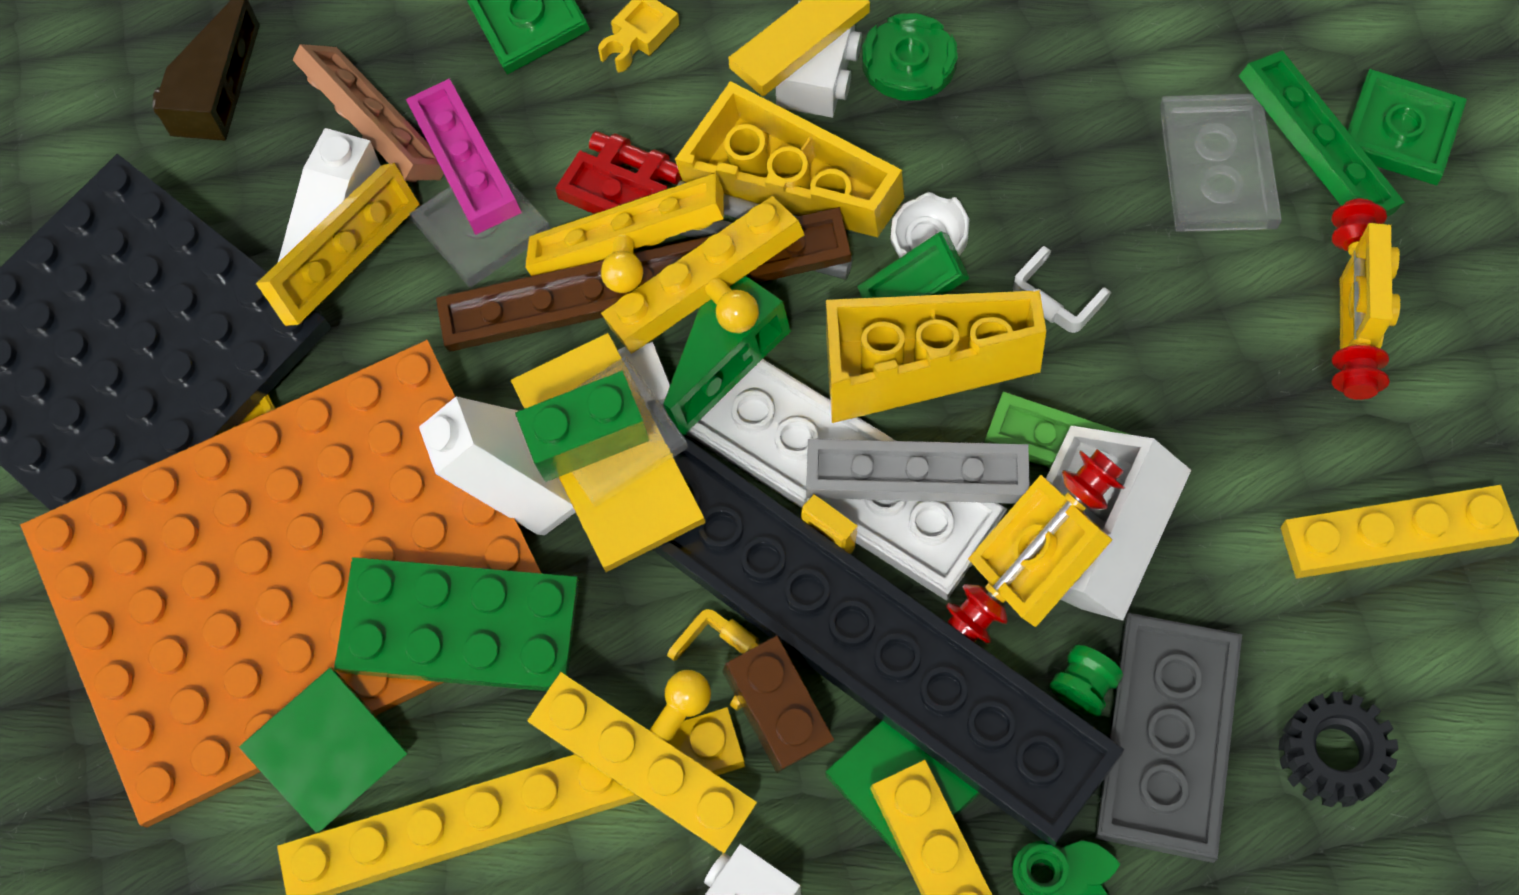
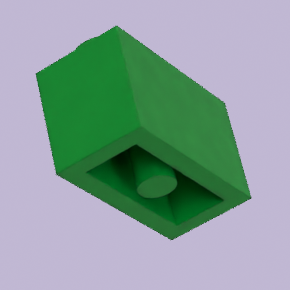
[515,370,650,482]

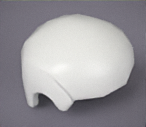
[890,192,970,258]

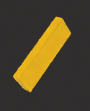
[728,0,870,97]

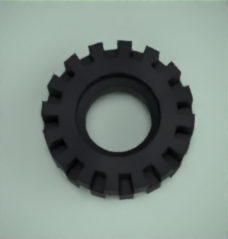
[1278,692,1398,807]

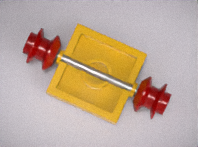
[1332,199,1400,400]
[946,449,1125,643]

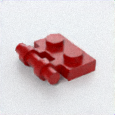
[555,131,681,214]

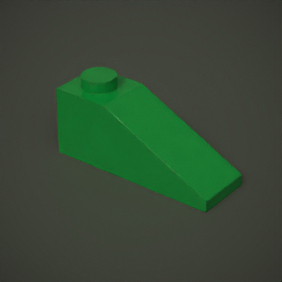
[663,276,791,436]

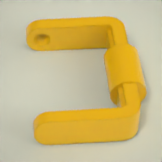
[667,609,759,711]

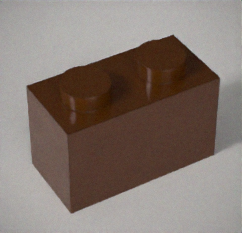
[722,636,834,773]

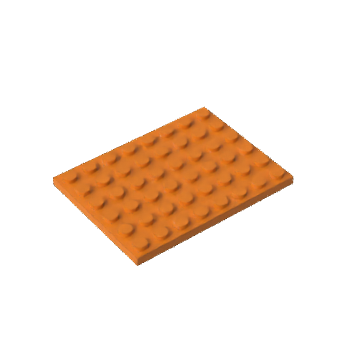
[20,340,542,828]

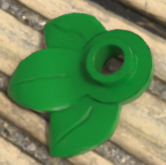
[1012,841,1120,895]

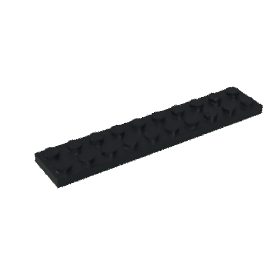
[652,428,1124,847]

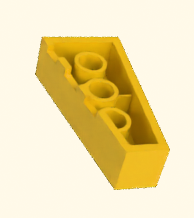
[675,81,904,238]
[826,290,1046,423]

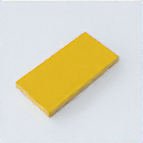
[511,333,705,572]

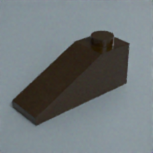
[153,0,260,141]

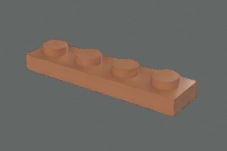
[293,44,444,182]

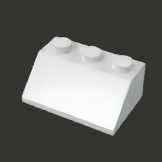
[1046,426,1191,621]

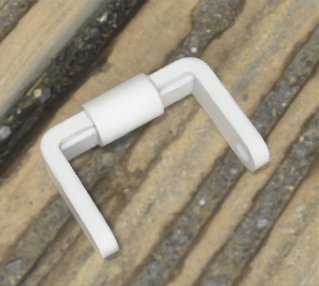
[1013,246,1111,333]

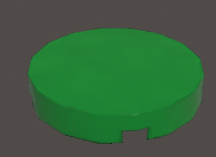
[862,13,958,101]

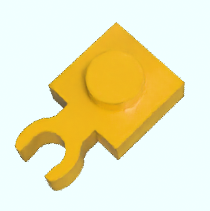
[598,0,679,72]

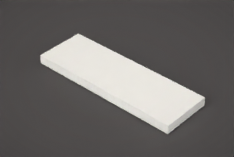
[686,359,1007,601]

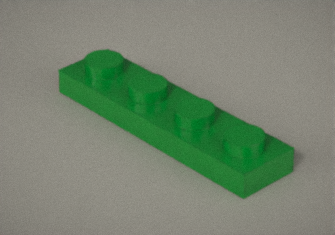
[1239,50,1405,217]

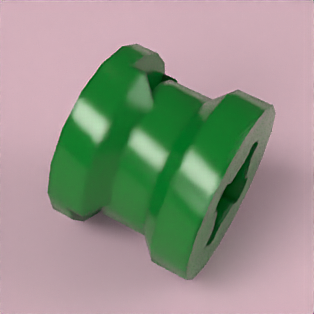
[1050,645,1124,717]

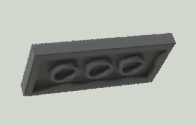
[1095,613,1242,863]

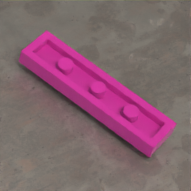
[406,78,522,235]

